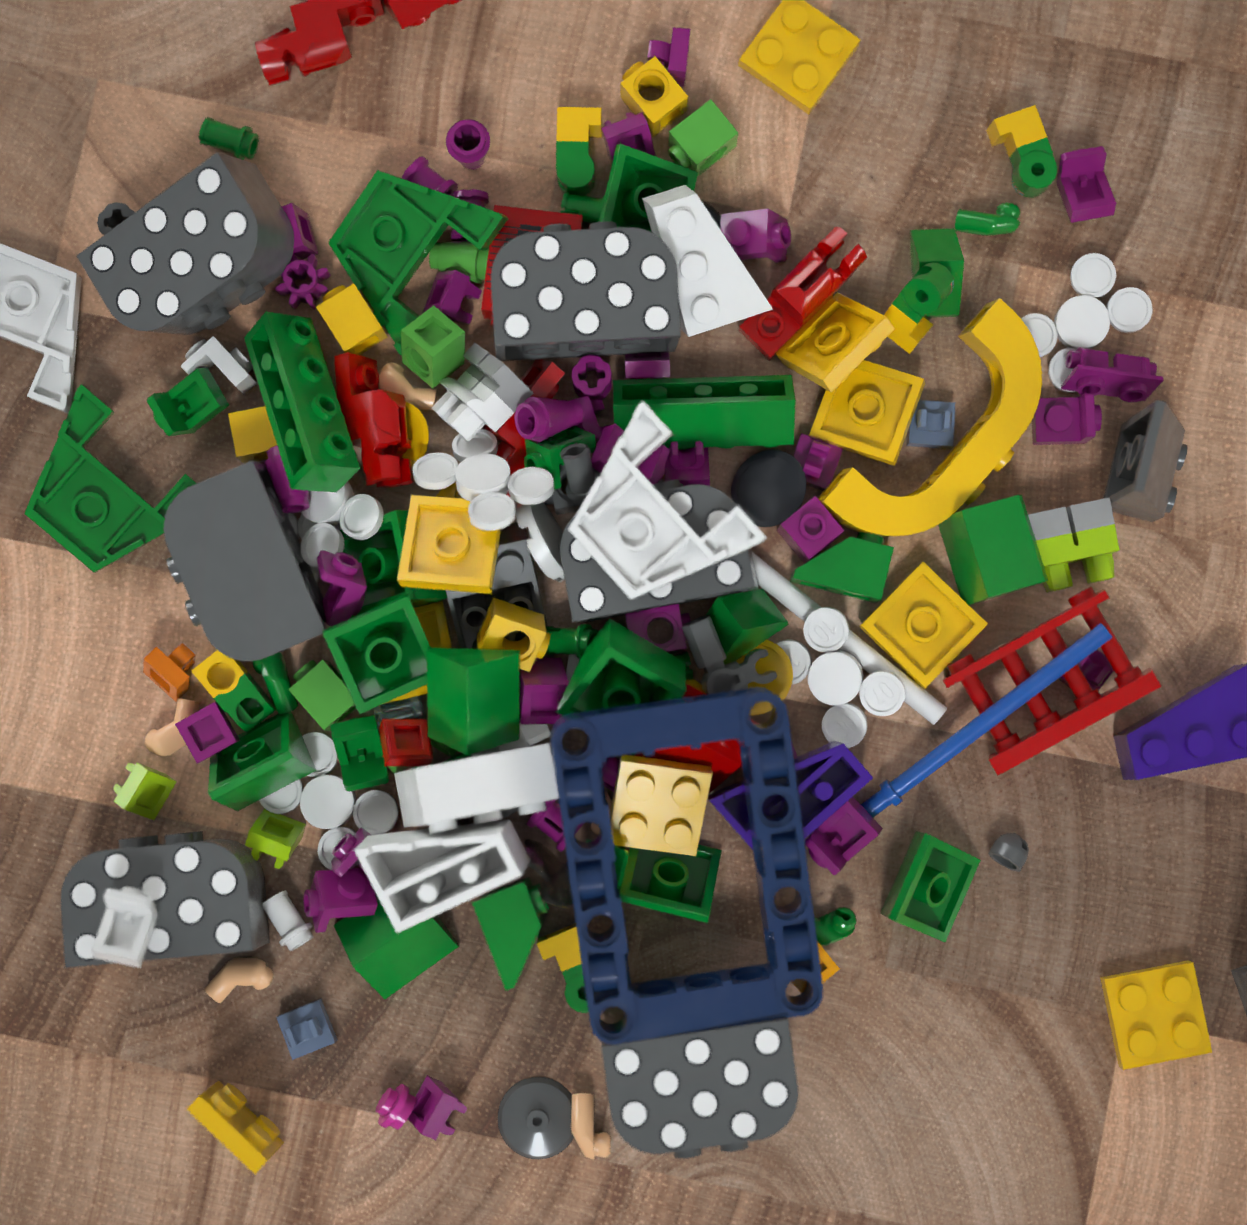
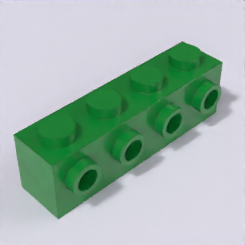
[244,311,360,493]
[613,375,796,450]

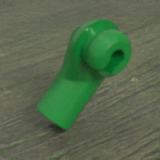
[955,203,1021,236]
[253,652,298,714]
[814,907,857,946]

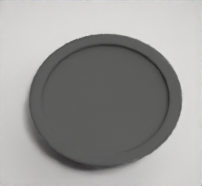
[497,1077,574,1159]

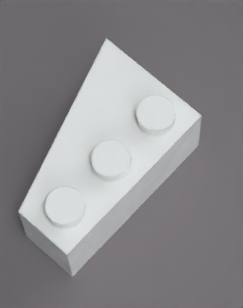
[642,185,773,337]
[394,743,558,833]
[354,819,531,933]

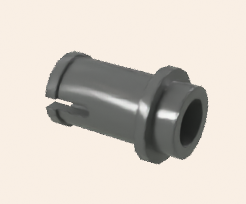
[560,443,597,505]

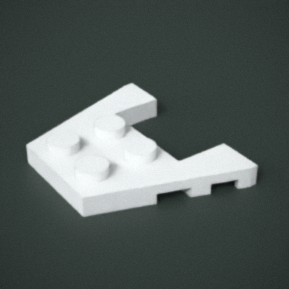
[0,243,81,413]
[568,401,767,600]

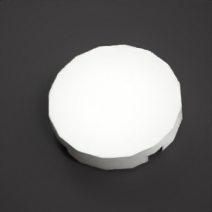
[515,502,565,582]

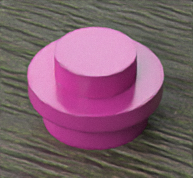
[375,1084,416,1130]

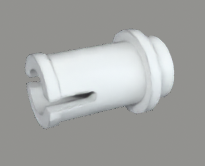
[262,890,314,951]

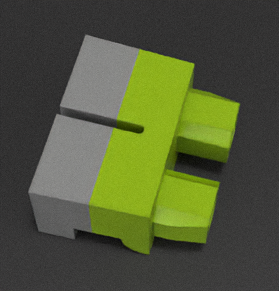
[1028,497,1120,593]

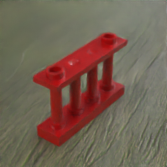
[943,586,1162,775]

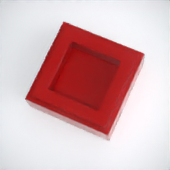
[379,719,433,767]

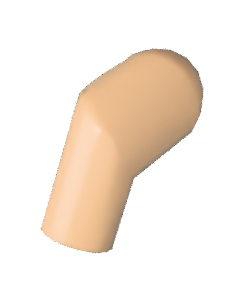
[379,362,438,411]
[145,698,200,756]
[204,957,273,1003]
[571,1093,611,1160]

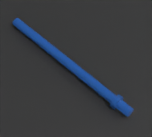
[861,623,1113,818]

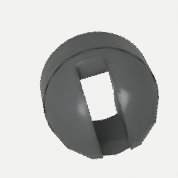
[988,833,1029,872]

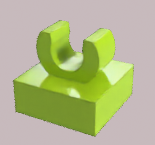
[113,762,177,820]
[245,808,306,869]

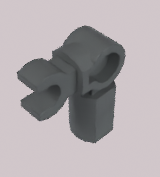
[681,615,777,694]

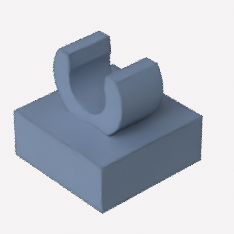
[906,400,956,449]
[276,998,338,1060]

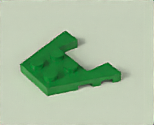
[328,170,509,356]
[24,384,197,573]

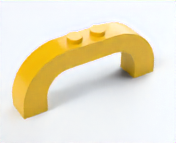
[818,298,1042,536]

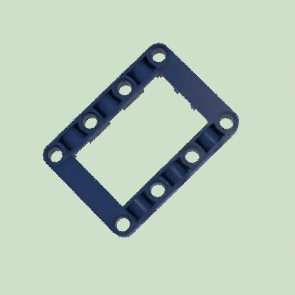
[550,687,823,1045]

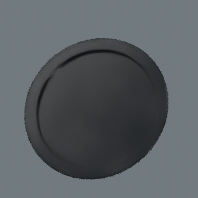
[731,450,806,527]

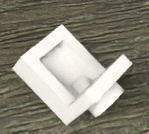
[181,336,257,395]
[92,887,158,968]

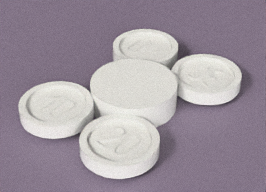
[1021,253,1153,393]
[413,429,554,531]
[301,481,384,568]
[777,607,906,748]
[259,732,399,870]

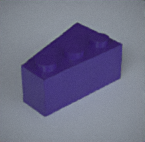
[1113,663,1247,780]
[707,741,873,851]

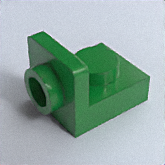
[524,426,596,490]

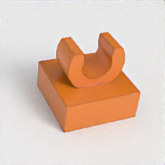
[143,643,196,702]

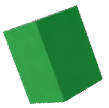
[599,144,698,233]
[938,494,1048,605]
[322,594,431,714]
[427,648,520,755]
[208,712,316,811]
[880,831,981,942]
[619,844,722,923]
[333,895,459,999]

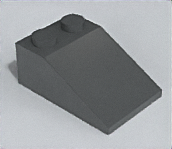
[1103,400,1188,522]

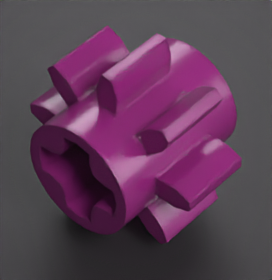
[276,254,331,310]

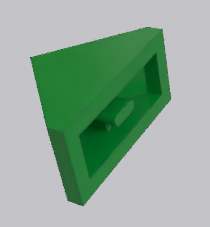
[910,228,964,318]
[706,589,789,665]

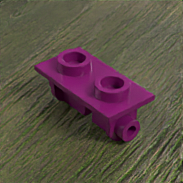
[1061,347,1164,402]

